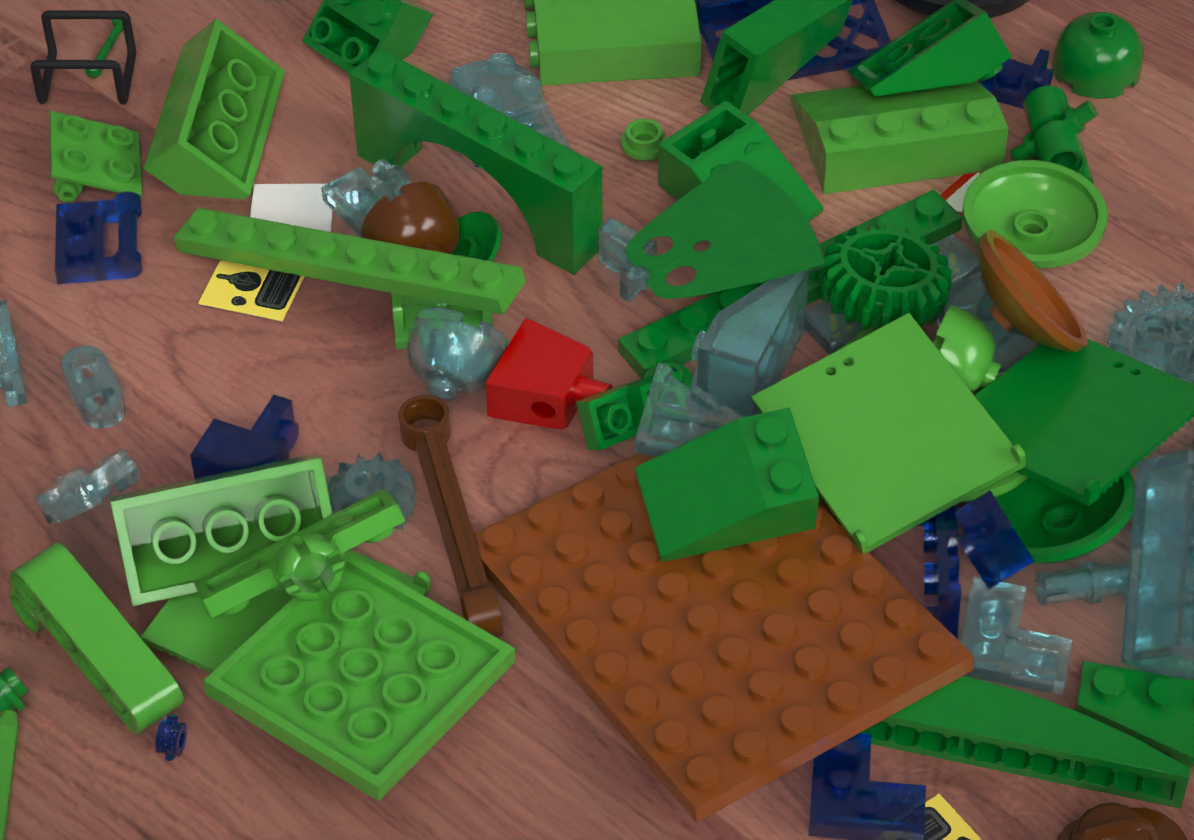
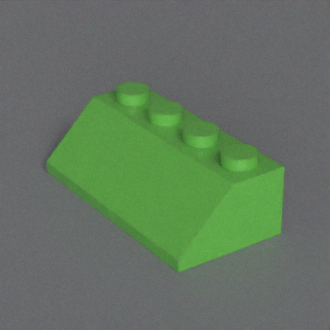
[143,18,285,199]
[109,454,333,606]

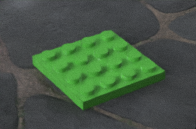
[204,551,515,802]

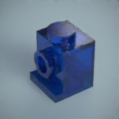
[953,491,1035,590]

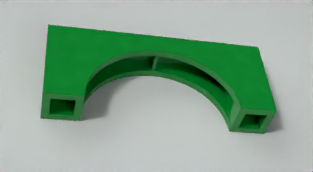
[349,48,603,275]

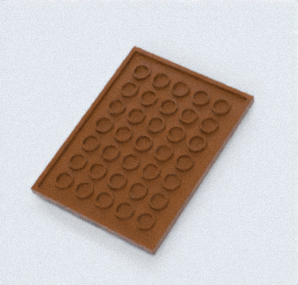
[474,411,974,823]

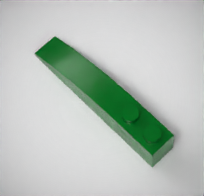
[849,676,1191,809]

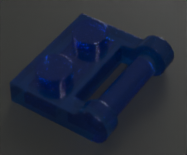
[55,192,142,285]

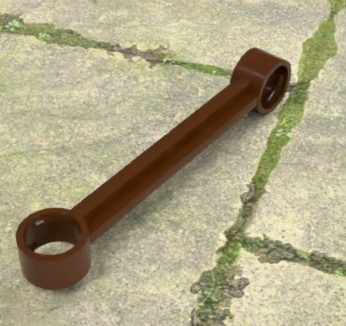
[398,395,503,637]

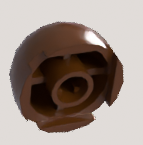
[361,182,460,254]

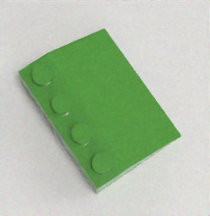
[791,81,1009,194]

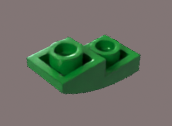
[576,371,689,451]

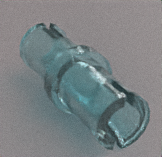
[1035,559,1148,606]

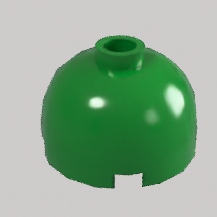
[1051,12,1144,99]

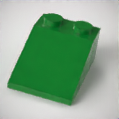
[847,0,1012,97]
[635,407,819,562]

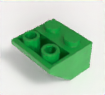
[302,0,433,73]

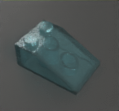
[691,269,809,420]

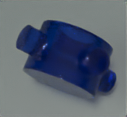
[155,714,187,761]

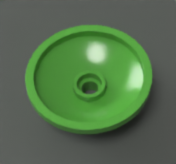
[962,160,1108,269]

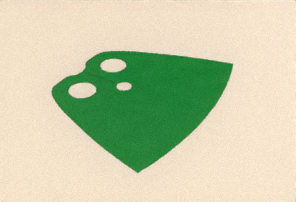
[625,160,825,299]

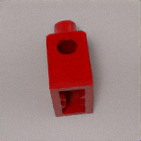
[485,318,613,430]

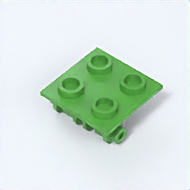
[49,111,142,202]

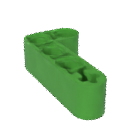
[9,542,184,735]

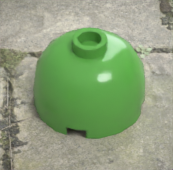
[933,304,1002,395]

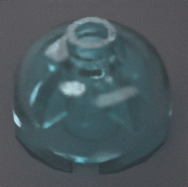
[407,308,509,399]

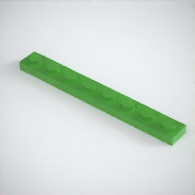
[173,208,526,315]

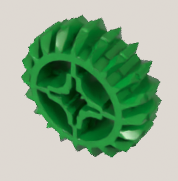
[818,224,952,331]

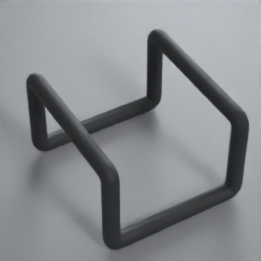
[30,10,136,104]

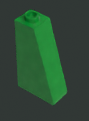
[700,0,853,115]

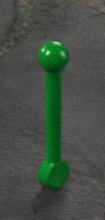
[85,19,124,78]

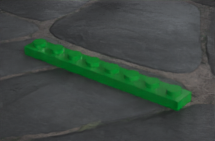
[618,190,963,379]

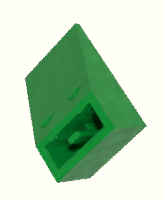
[658,101,823,221]

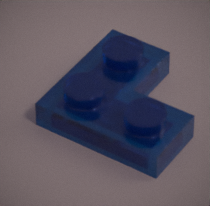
[808,733,926,840]

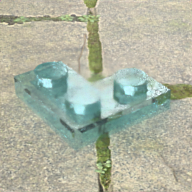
[960,577,1073,695]

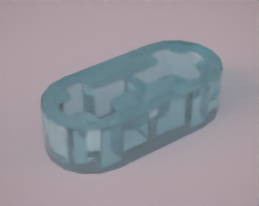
[61,346,126,429]

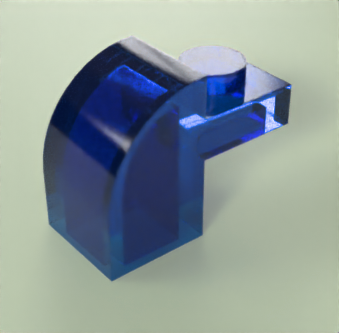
[190,395,299,479]

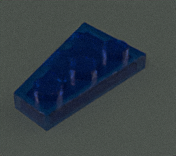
[923,504,961,639]

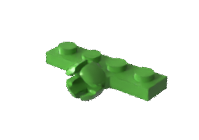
[194,489,406,618]

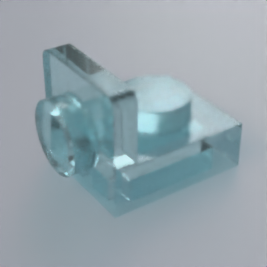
[599,218,657,302]

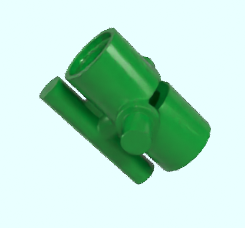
[1011,85,1098,184]

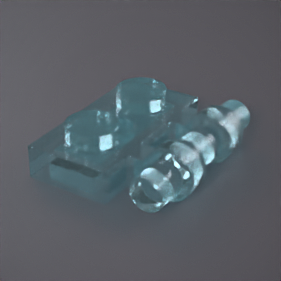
[321,159,410,238]

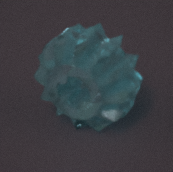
[328,452,415,530]

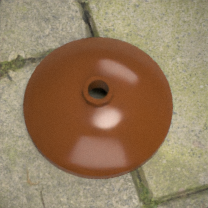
[978,230,1088,352]

